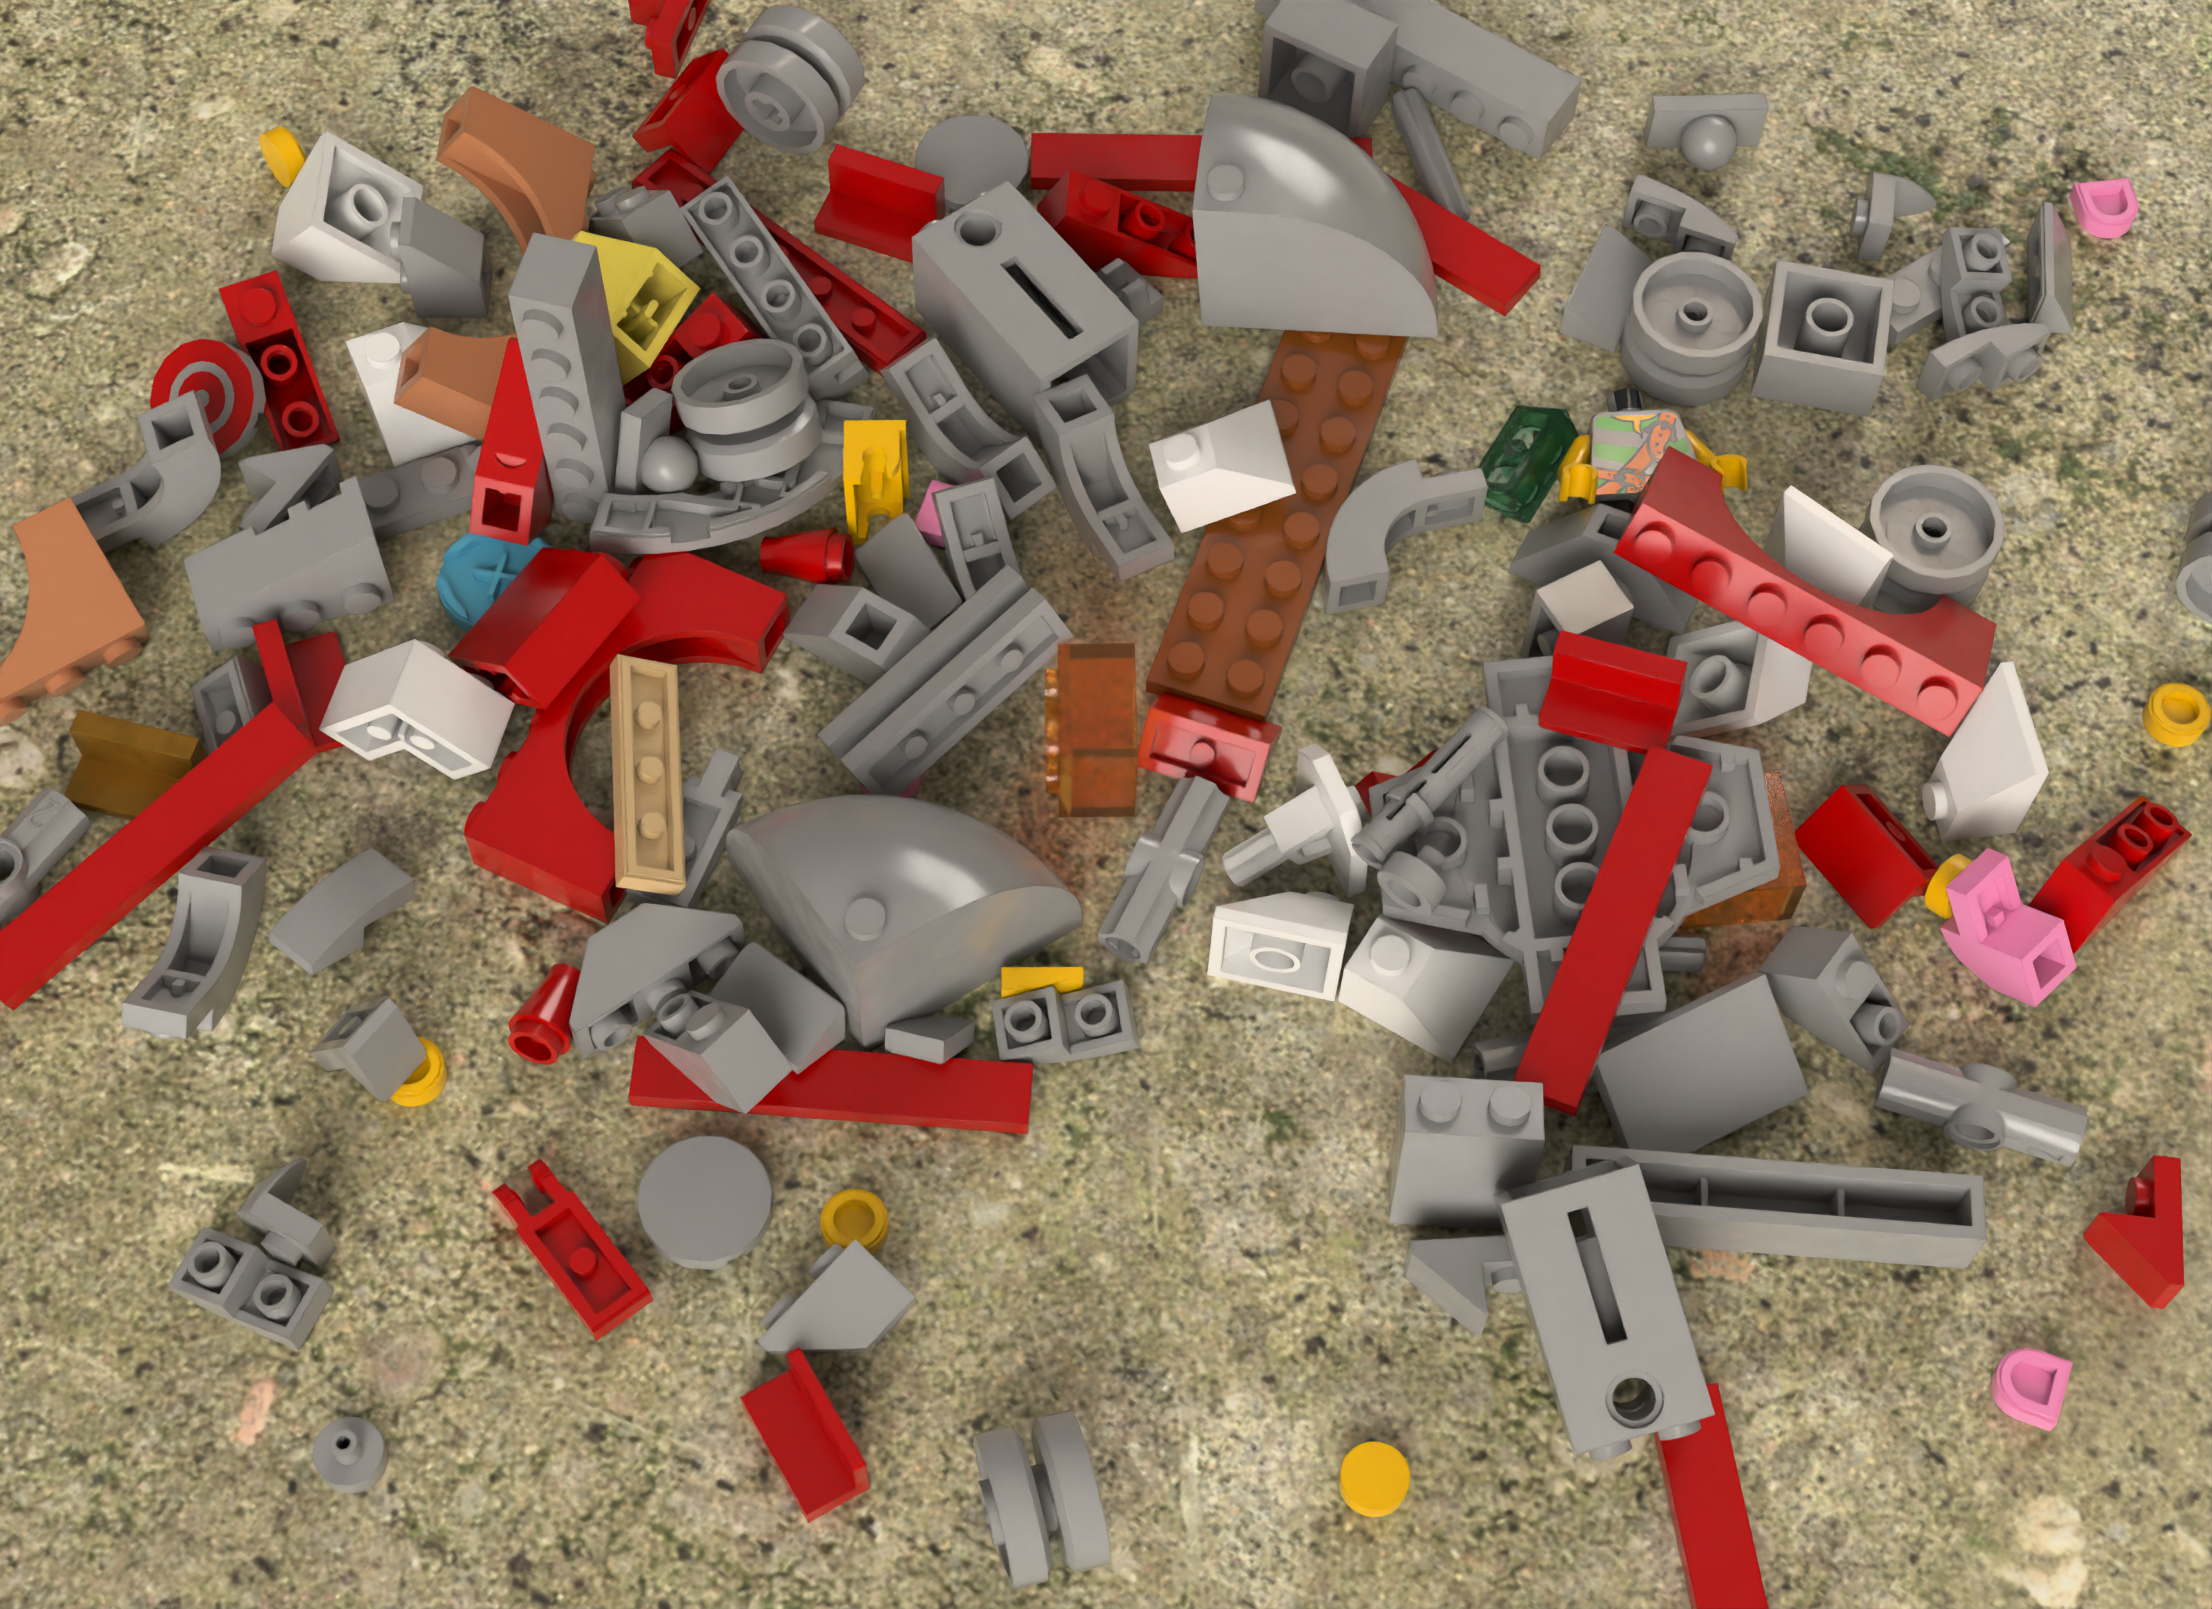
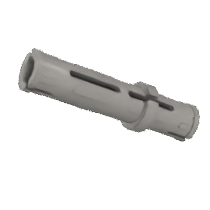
[1351,706,1509,869]

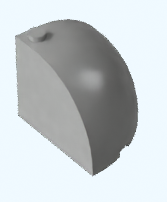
[1192,91,1438,338]
[726,795,1083,1052]

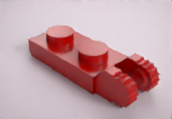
[492,1158,653,1341]

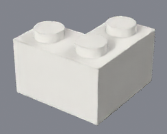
[319,639,515,780]

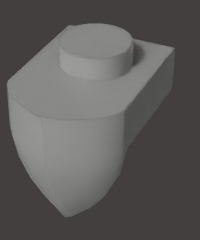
[1850,172,1937,262]
[236,1158,336,1271]

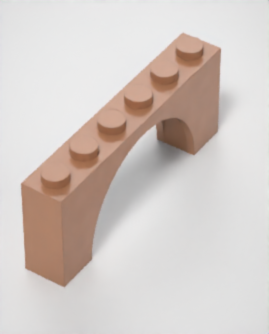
[393,86,596,441]
[0,497,150,727]

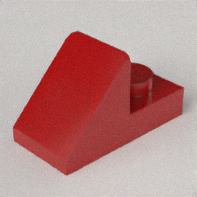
[628,0,711,79]
[2083,1155,2184,1309]

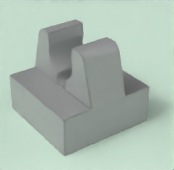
[1097,258,1163,327]

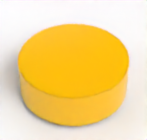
[259,126,306,187]
[2142,682,2211,747]
[1925,854,1973,920]
[390,1037,448,1107]
[820,1188,889,1256]
[1338,1441,1411,1517]

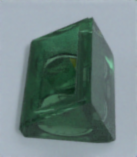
[1477,405,1579,523]

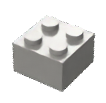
[1258,0,1399,138]
[1750,260,1895,417]

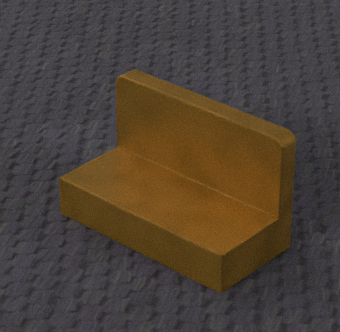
[64,709,207,821]

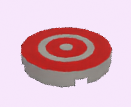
[150,338,266,460]

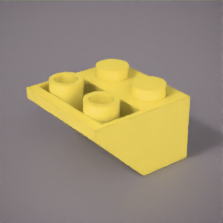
[571,231,701,386]

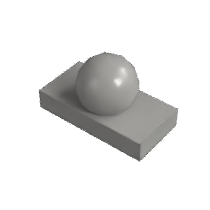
[1644,93,1768,171]
[614,388,699,495]

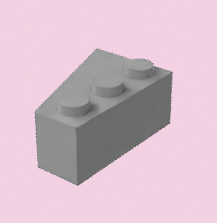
[184,475,395,652]

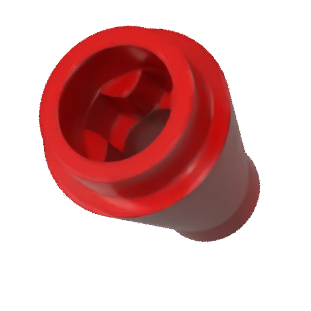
[760,527,855,585]
[508,964,581,1065]

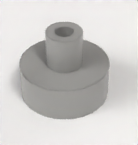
[1377,845,1447,916]
[313,1417,389,1494]

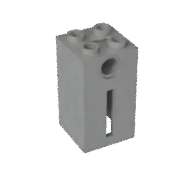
[912,180,1139,449]
[1493,1155,1715,1460]

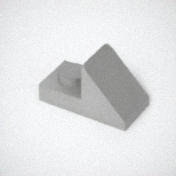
[238,444,344,534]
[309,997,426,1102]
[1404,1235,1522,1336]

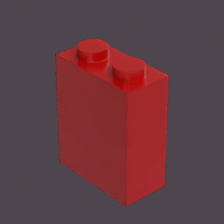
[447,547,642,710]

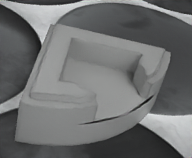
[885,1017,975,1064]

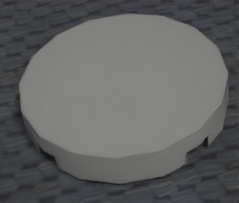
[915,115,1029,213]
[637,1135,774,1270]

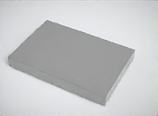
[1593,971,1809,1153]

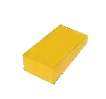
[1001,967,1084,999]

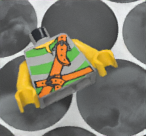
[1557,388,1748,514]

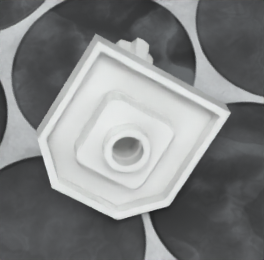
[1222,743,1368,898]

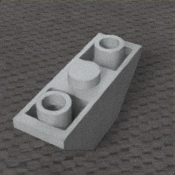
[1508,503,1699,634]
[783,584,931,686]
[569,903,746,1059]

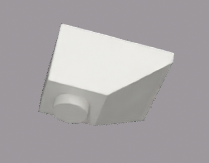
[271,131,423,284]
[346,322,483,468]
[1149,399,1296,533]
[1763,485,1894,609]
[1666,621,1812,741]
[1922,661,2049,842]
[1207,891,1354,1001]
[1338,913,1515,1065]

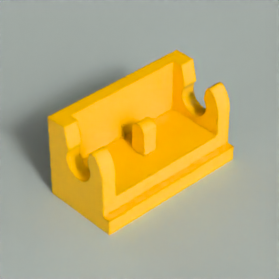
[843,420,910,545]

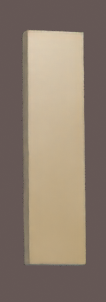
[610,654,686,896]

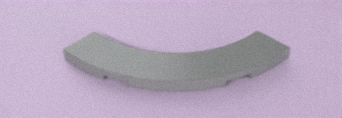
[589,399,877,554]

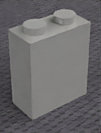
[1389,1075,1545,1230]

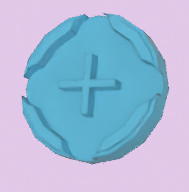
[436,532,552,633]

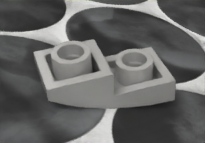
[1622,174,1738,261]
[1941,227,2012,342]
[1916,323,2051,402]
[269,847,415,975]
[991,979,1140,1065]
[168,1227,334,1350]

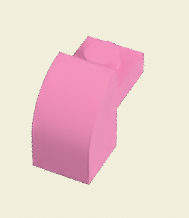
[1940,848,2077,1007]

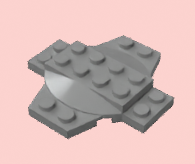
[1369,655,1780,1024]

